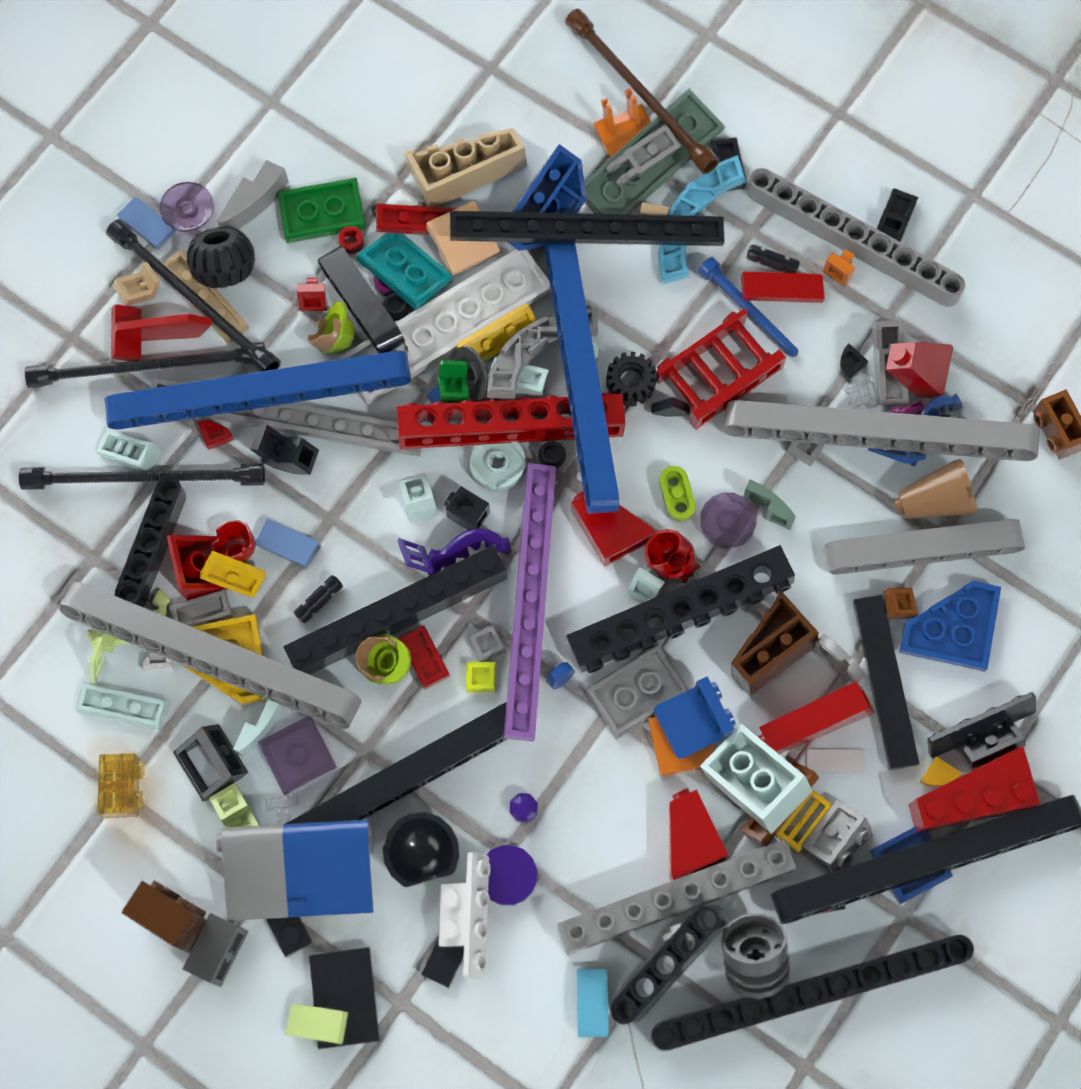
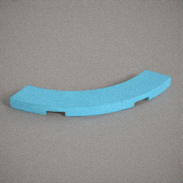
[658,155,746,284]

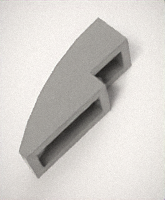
[217,160,289,229]
[872,321,909,405]

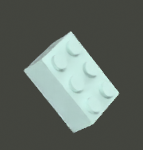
[700,724,813,834]

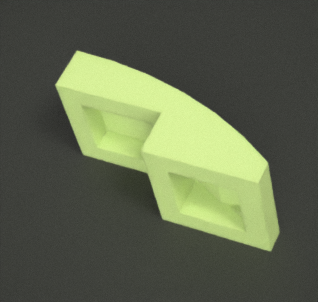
[209,783,259,827]
[285,1004,348,1044]

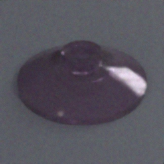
[160,182,214,232]

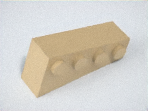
[404,128,527,207]

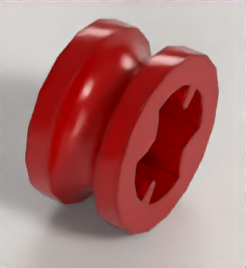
[338,226,364,254]

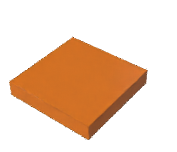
[648,717,716,777]

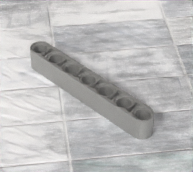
[825,519,1025,575]

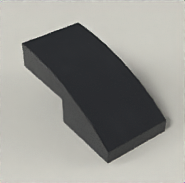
[876,188,919,242]

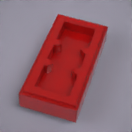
[398,625,450,690]

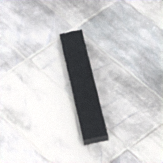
[853,595,920,771]

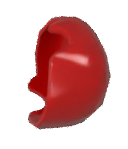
[212,520,256,563]

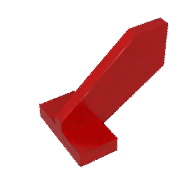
[111,304,212,362]

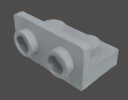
[802,800,872,872]

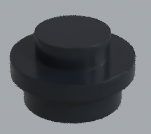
[383,293,410,320]
[538,441,566,469]

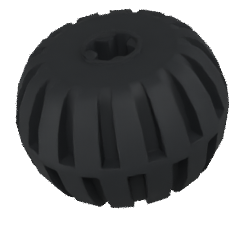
[187,227,255,288]

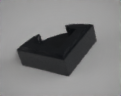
[840,343,869,382]
[651,397,691,417]

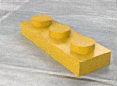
[455,303,536,362]

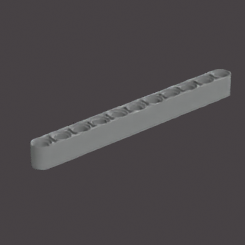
[723,400,1040,461]
[59,582,362,729]

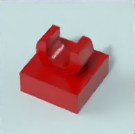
[296,278,328,311]

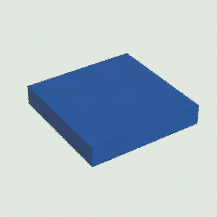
[870,827,953,905]

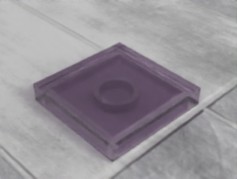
[258,716,337,795]

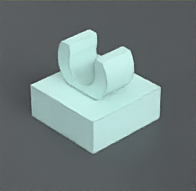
[627,567,664,602]

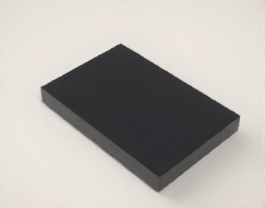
[309,947,380,1050]

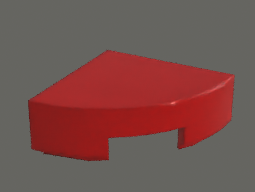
[198,420,234,450]

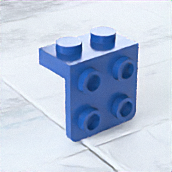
[654,676,736,759]

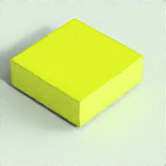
[466,662,496,693]

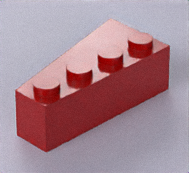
[908,746,1040,834]

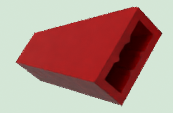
[758,681,875,754]

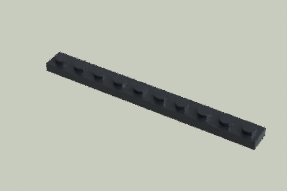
[450,211,725,246]

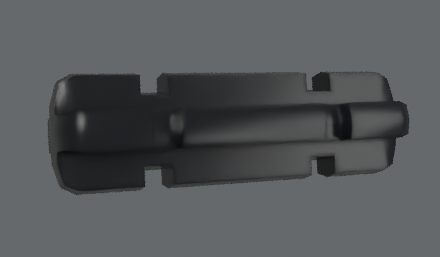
[746,244,800,273]
[294,575,343,623]

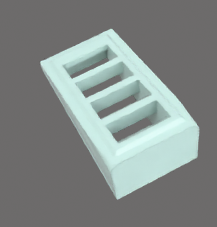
[96,428,161,472]

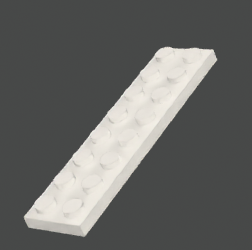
[338,249,551,404]

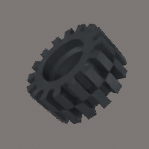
[606,352,657,406]

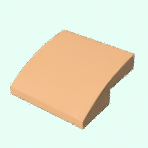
[426,201,500,276]

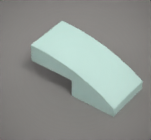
[233,699,283,757]

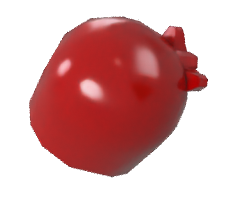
[644,529,700,583]

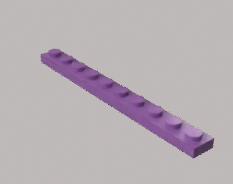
[504,463,556,742]

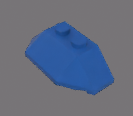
[507,144,587,251]

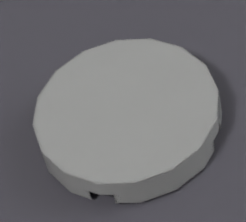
[815,634,865,682]

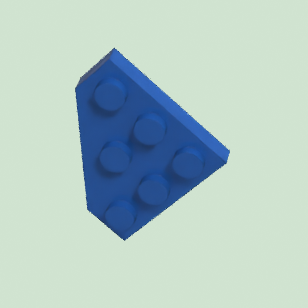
[899,581,1001,672]

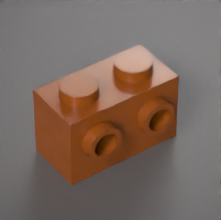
[1033,389,1081,460]

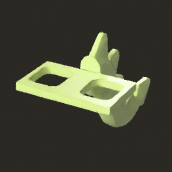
[87,589,171,684]

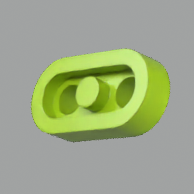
[659,466,696,522]

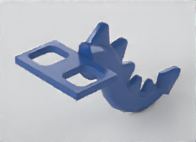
[868,394,962,467]

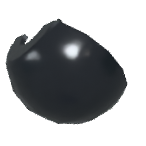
[383,812,460,887]

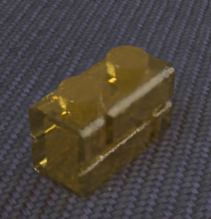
[97,753,145,818]

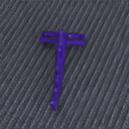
[397,529,512,576]

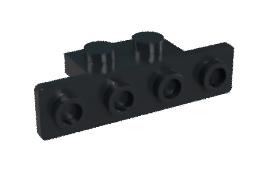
[927,692,1036,769]

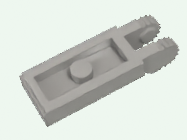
[606,125,682,187]

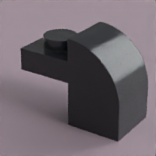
[250,424,319,475]

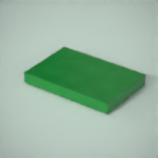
[277,178,366,244]

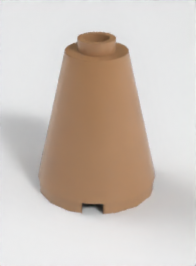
[894,459,977,519]

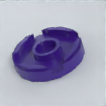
[486,845,537,906]

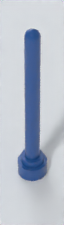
[697,256,799,357]

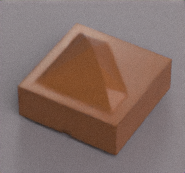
[883,588,918,619]

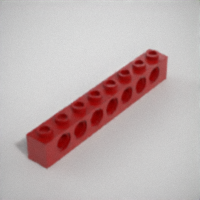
[397,392,626,450]

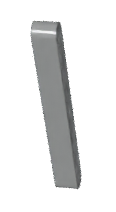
[747,168,966,307]

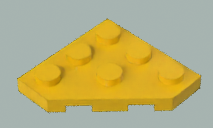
[180,614,268,705]

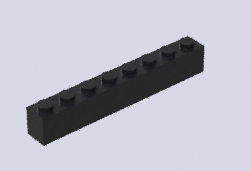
[283,545,507,675]

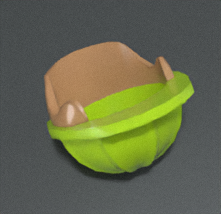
[308,301,355,355]
[355,634,411,685]

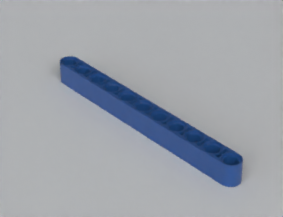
[545,243,619,514]
[104,351,411,430]

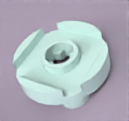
[470,442,526,493]

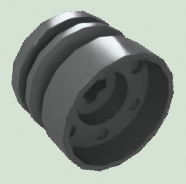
[721,913,790,999]

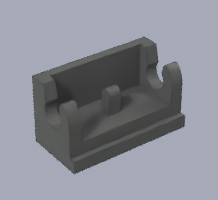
[182,913,249,987]

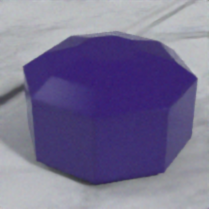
[509,793,538,823]

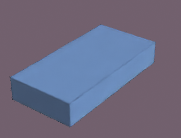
[117,196,176,250]
[256,519,319,569]

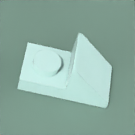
[399,474,437,522]

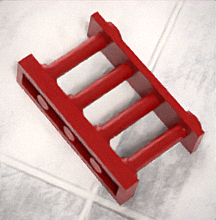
[656,308,786,430]

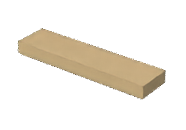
[163,249,249,345]

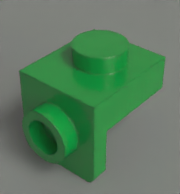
[437,360,469,403]

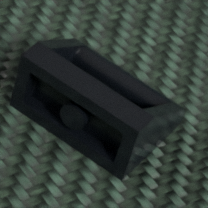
[173,724,249,802]

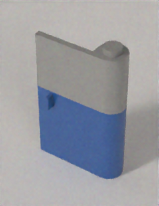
[216,820,374,921]

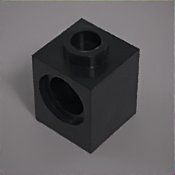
[444,486,490,530]

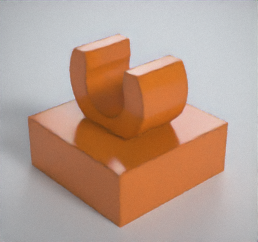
[823,249,855,287]

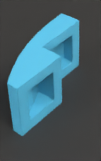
[577,969,609,1037]

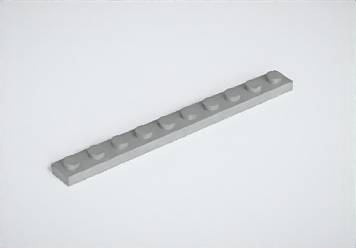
[151,378,422,457]

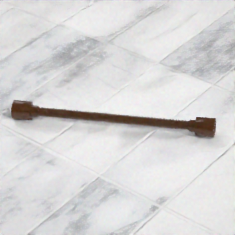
[565,8,719,174]

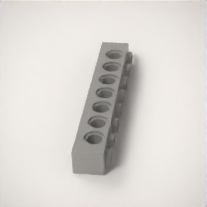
[557,840,796,956]

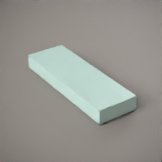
[75,682,169,730]

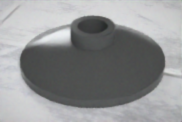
[455,346,489,400]

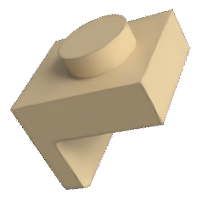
[113,262,160,306]

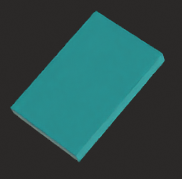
[356,233,454,310]

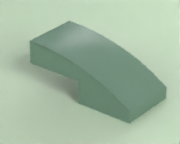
[743,479,796,530]

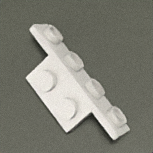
[439,852,490,979]

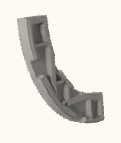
[487,309,598,399]

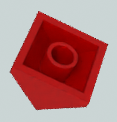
[167,535,228,600]

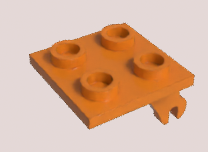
[593,88,651,158]

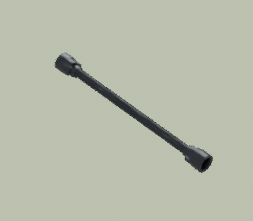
[106,219,281,372]
[24,342,266,388]
[19,463,265,490]

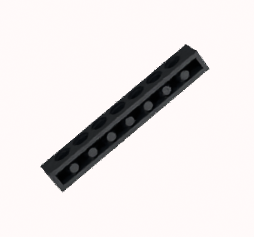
[566,545,795,673]

